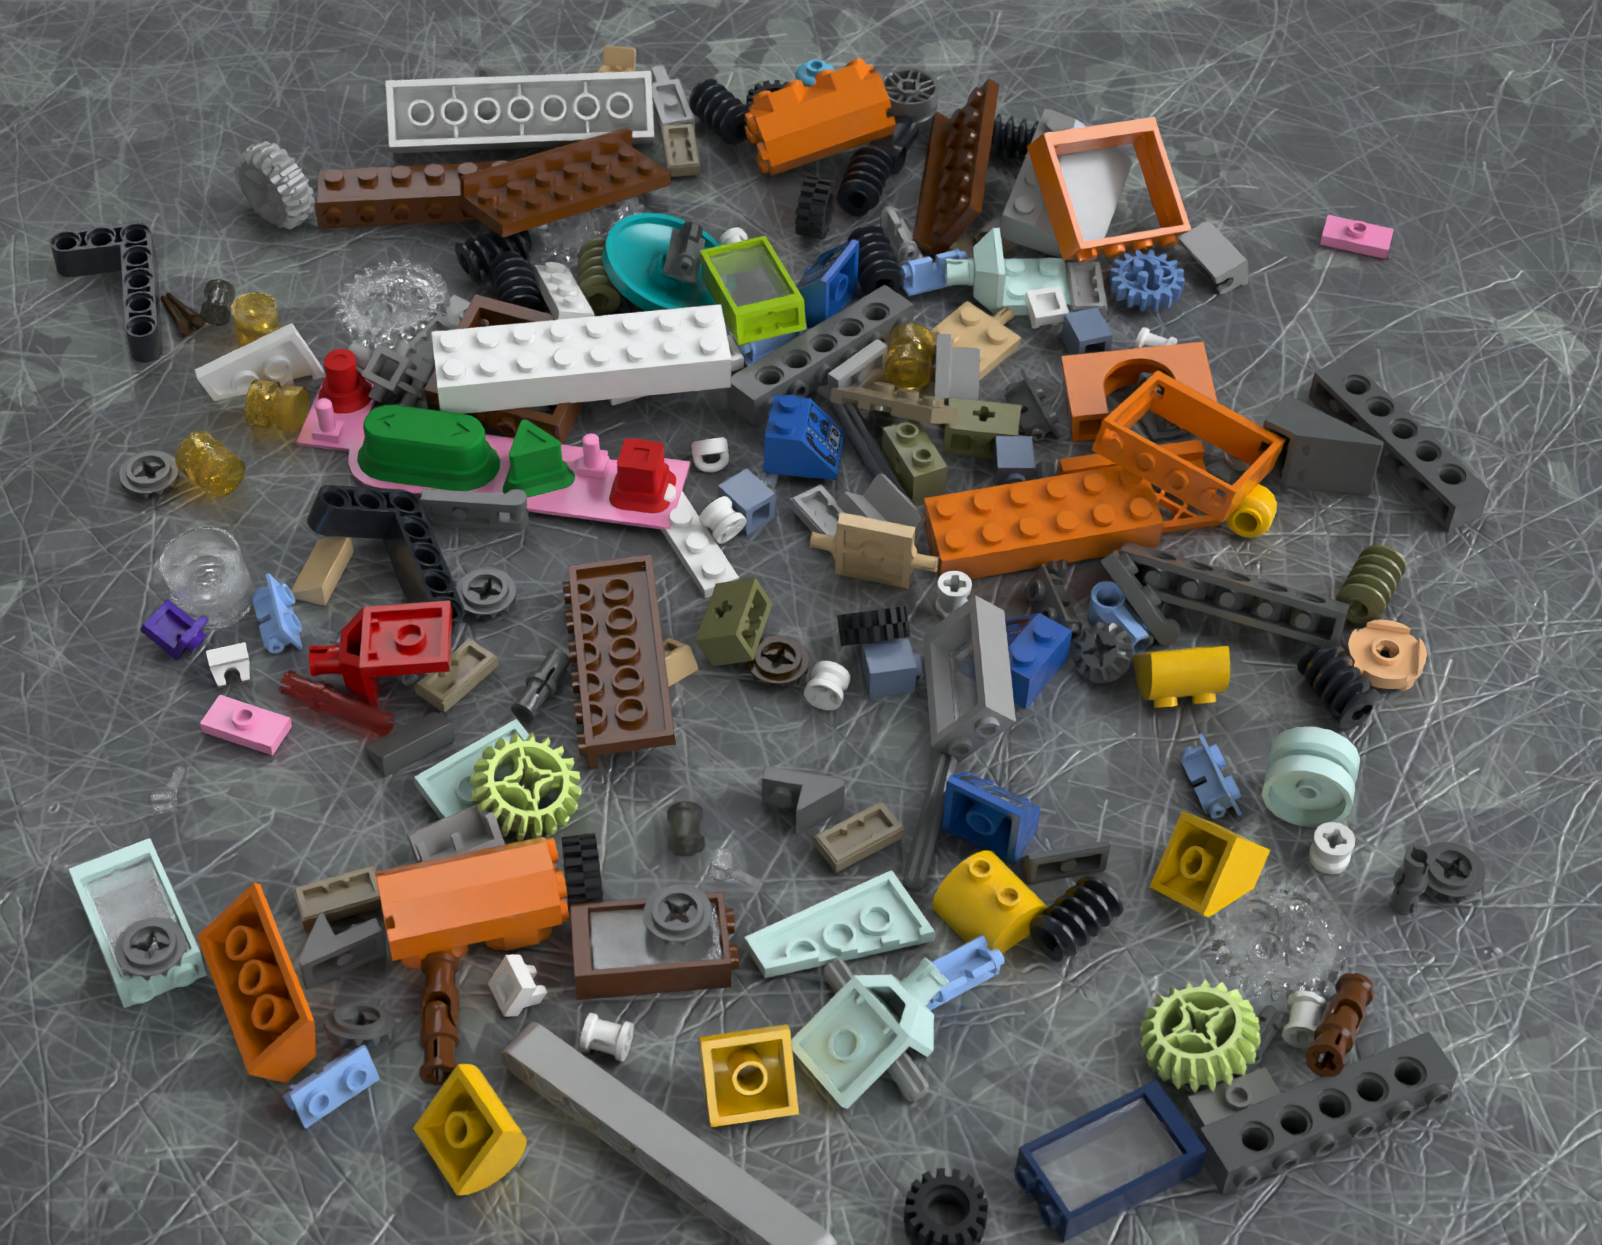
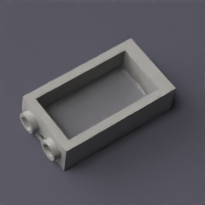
[923,595,1016,761]

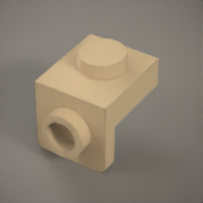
[597,45,636,73]

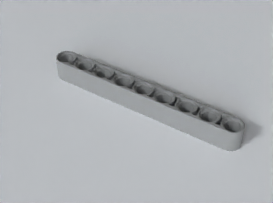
[500,1022,837,1245]

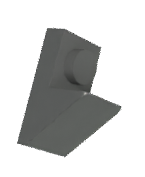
[762,766,846,834]
[298,912,386,989]

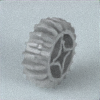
[234,140,315,230]

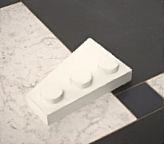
[195,323,325,401]

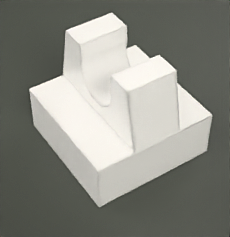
[1025,286,1069,329]
[206,642,250,689]
[488,954,547,1017]

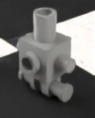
[348,339,435,408]

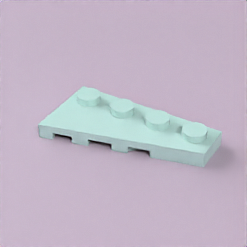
[744,870,935,978]

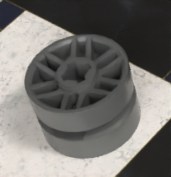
[882,67,938,135]

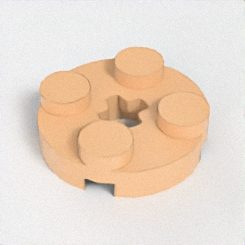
[1346,620,1427,691]

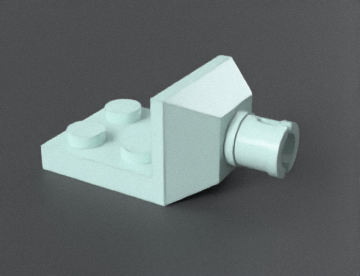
[944,228,1071,315]
[791,957,950,1109]

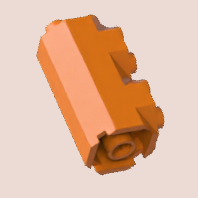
[744,59,895,176]
[375,837,569,969]

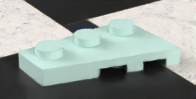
[414,719,528,820]

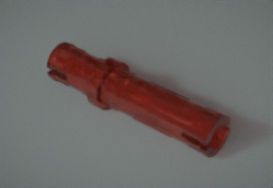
[279,670,396,737]

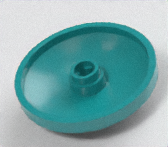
[602,213,737,311]

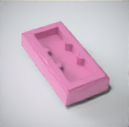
[1320,215,1394,259]
[200,695,292,756]

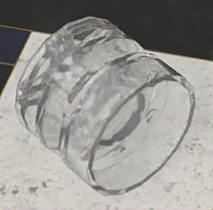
[159,526,255,631]

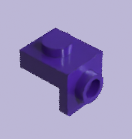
[140,599,209,660]

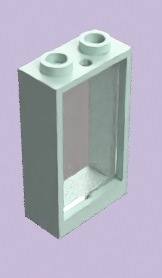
[68,838,207,1008]

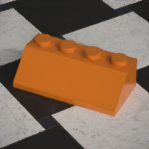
[197,883,316,1083]

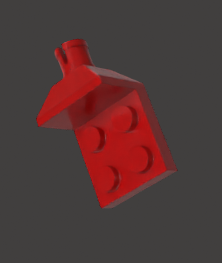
[308,601,452,708]

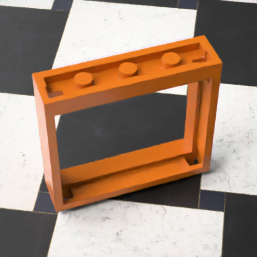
[1027,117,1191,263]
[1091,370,1286,522]

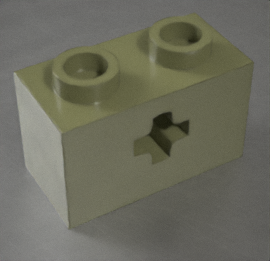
[943,397,1021,459]
[882,420,948,507]
[695,577,773,666]

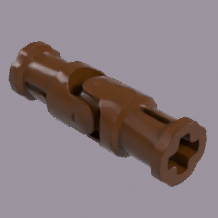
[419,952,460,1086]
[1305,973,1374,1077]

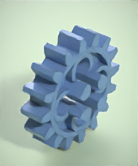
[1109,250,1185,312]

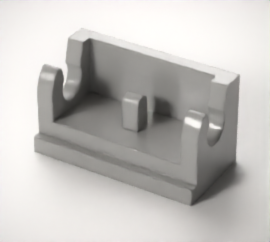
[1178,220,1248,294]
[406,804,506,863]

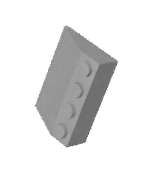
[999,108,1134,262]

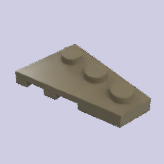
[830,382,958,424]

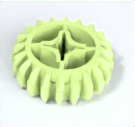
[470,732,582,842]
[1140,979,1261,1093]

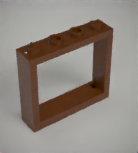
[424,294,584,445]

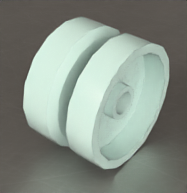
[1261,726,1360,828]

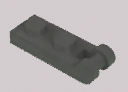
[421,489,529,531]
[1100,550,1180,645]

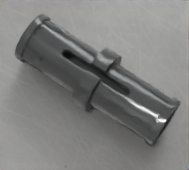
[511,649,571,722]
[1389,844,1433,915]

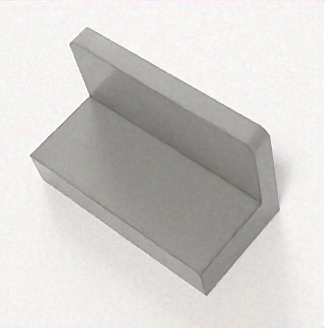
[935,334,980,406]
[816,339,888,401]
[837,474,926,535]

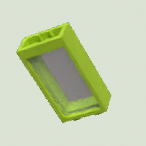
[699,236,806,345]

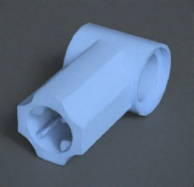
[1087,581,1154,653]

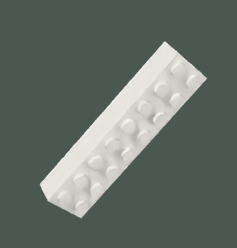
[386,71,654,153]
[432,304,731,414]

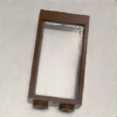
[570,892,739,1000]

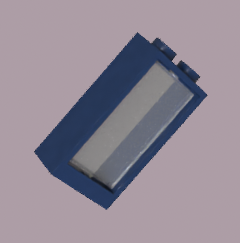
[1014,1080,1207,1242]

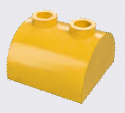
[1133,646,1230,708]
[932,851,1048,954]
[698,1024,799,1127]
[413,1064,527,1196]

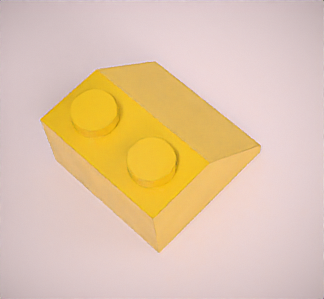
[1149,811,1270,917]

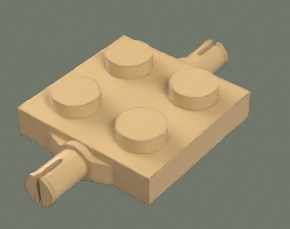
[922,301,1021,381]
[810,512,939,589]

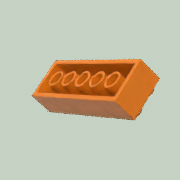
[923,465,1164,579]

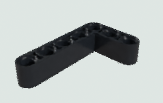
[50,223,163,362]
[307,485,465,642]

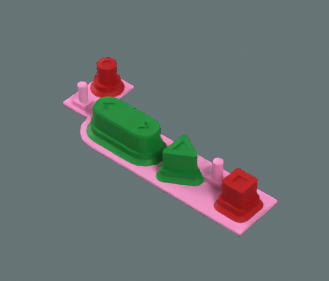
[296,349,690,530]

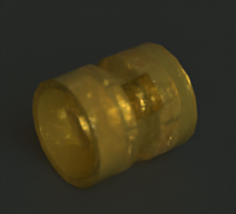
[231,292,281,348]
[885,323,935,390]
[245,379,310,433]
[175,431,246,499]

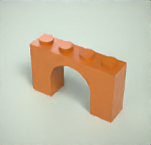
[1061,342,1217,442]

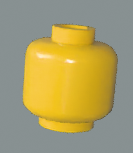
[1225,484,1277,538]

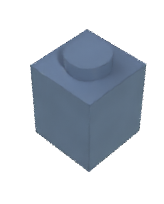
[1061,307,1113,355]
[993,436,1035,486]
[718,469,775,536]
[861,638,922,699]

